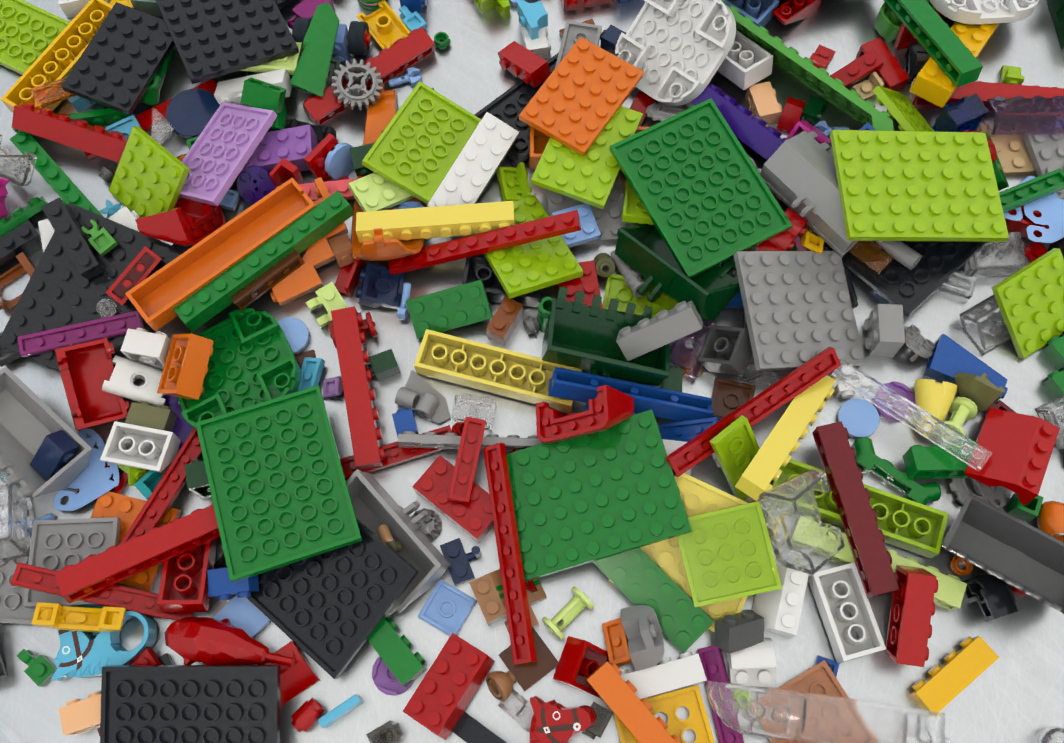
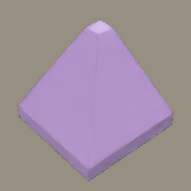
[323,376,343,399]

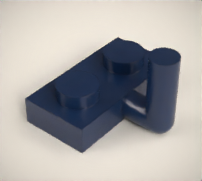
[440,538,481,586]

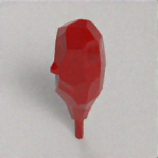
[164,617,296,667]

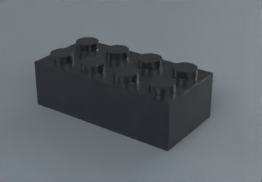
[462,255,543,307]

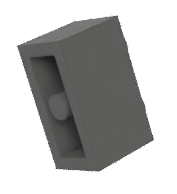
[715,609,764,654]

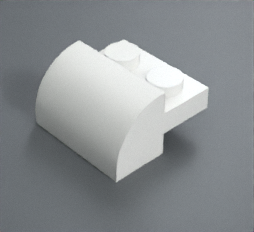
[727,638,777,688]

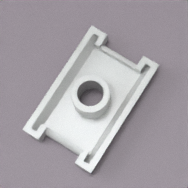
[102,355,166,407]

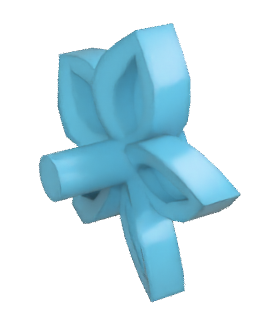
[99,200,122,219]

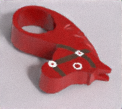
[530,696,597,743]

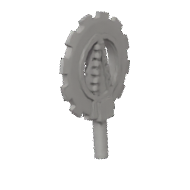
[949,478,1012,511]

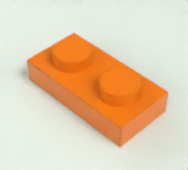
[602,617,632,666]

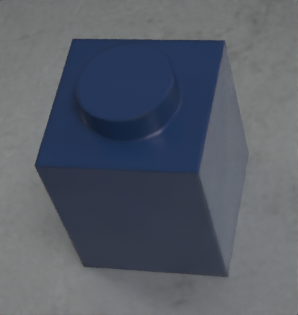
[600,25,626,56]

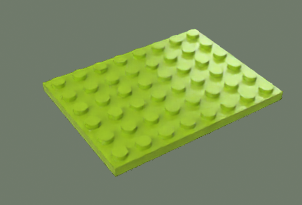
[830,130,1009,242]

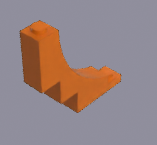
[270,177,348,307]

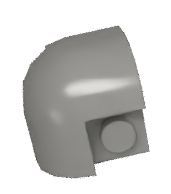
[621,605,665,671]

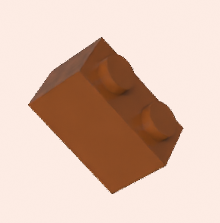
[486,296,523,346]

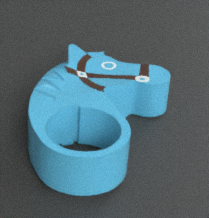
[51,611,158,681]

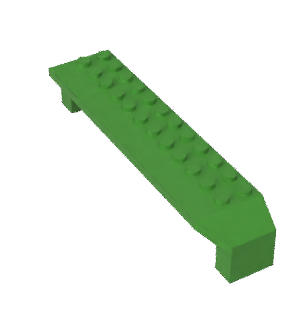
[721,0,894,131]

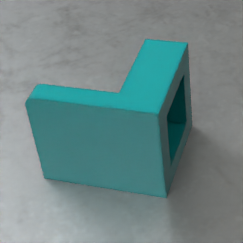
[134,470,163,500]

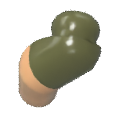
[378,524,403,552]

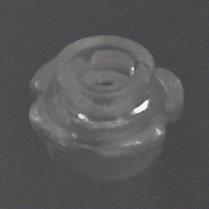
[96,299,117,318]

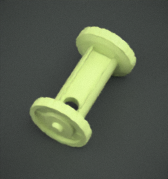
[935,397,978,445]
[542,586,595,641]

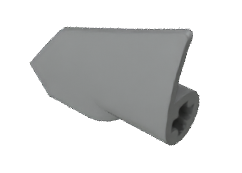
[395,370,451,425]

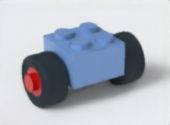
[292,17,371,65]

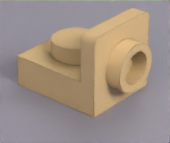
[852,72,884,101]

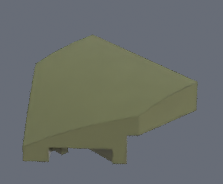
[954,372,1006,411]

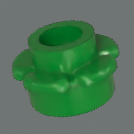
[433,32,451,49]

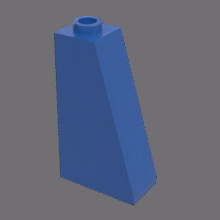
[923,334,1008,403]

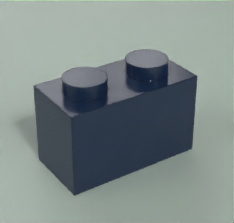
[30,430,79,481]

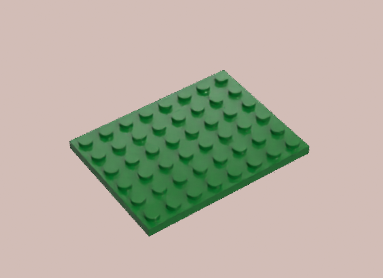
[609,98,792,278]
[196,385,362,583]
[506,409,692,582]

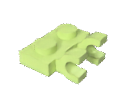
[306,282,348,328]

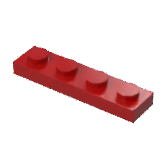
[448,416,486,504]

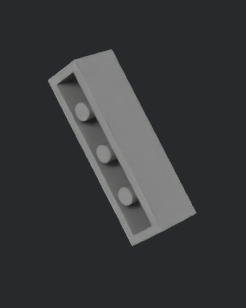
[616,300,703,361]

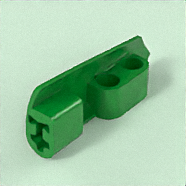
[289,2,340,97]

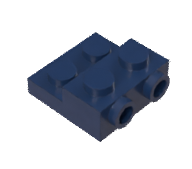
[355,263,405,310]

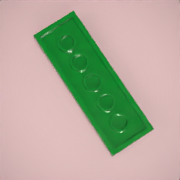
[593,548,714,653]

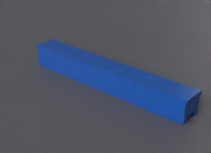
[548,367,714,421]

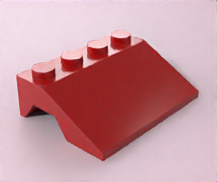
[964,408,1060,505]

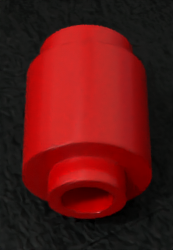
[291,697,325,732]

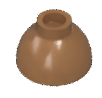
[486,671,516,702]

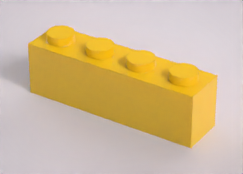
[909,636,999,716]

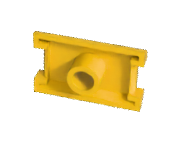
[356,0,410,49]

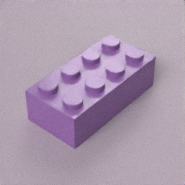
[241,124,318,172]

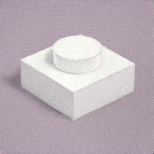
[833,380,860,399]

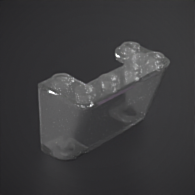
[759,469,845,575]

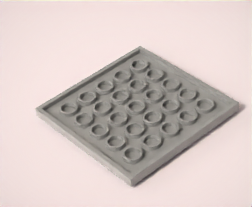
[733,251,865,371]

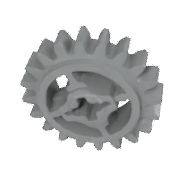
[331,59,383,110]

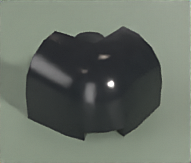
[962,574,1021,622]

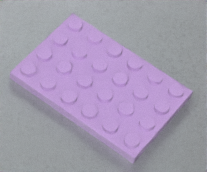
[179,102,278,206]

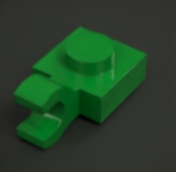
[17,649,57,687]

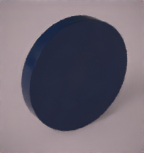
[166,89,220,139]

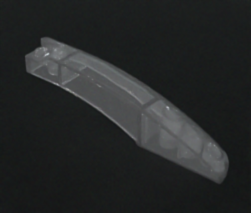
[707,681,949,743]

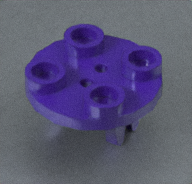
[237,166,275,203]

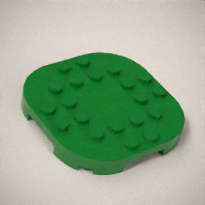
[177,308,301,430]

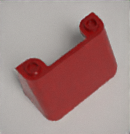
[135,198,226,247]
[54,338,130,430]
[536,385,634,444]

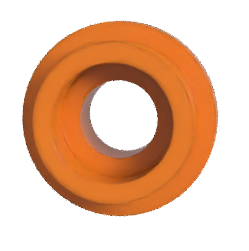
[950,555,973,576]

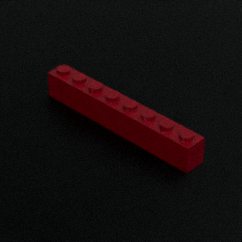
[812,421,900,599]

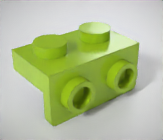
[496,162,532,201]

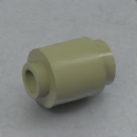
[594,253,615,277]

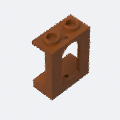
[0,252,36,314]

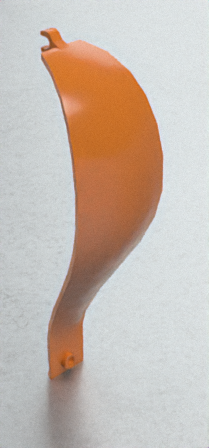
[351,85,424,261]

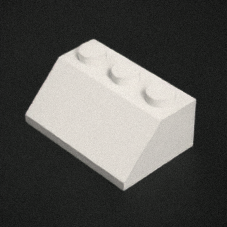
[100,421,181,472]
[752,564,809,638]

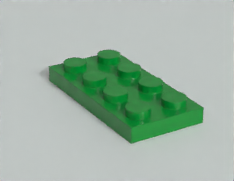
[406,279,493,339]

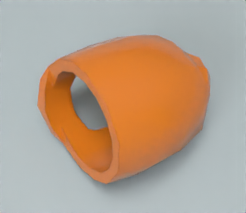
[1037,501,1064,542]

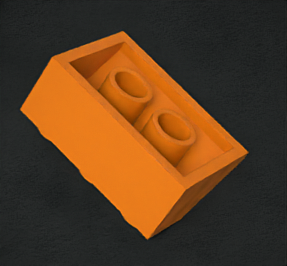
[157,333,214,400]

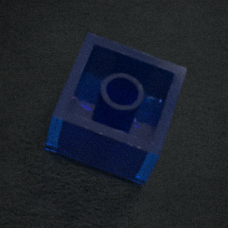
[932,94,989,132]

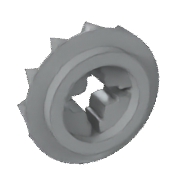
[411,508,442,541]

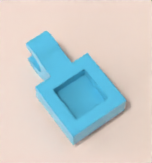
[399,5,427,32]

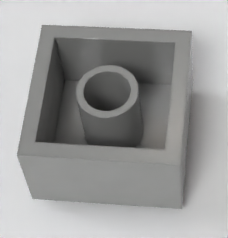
[864,304,905,357]

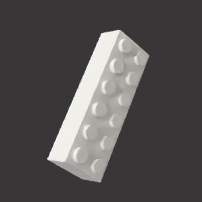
[427,112,519,207]

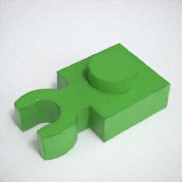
[81,219,118,256]

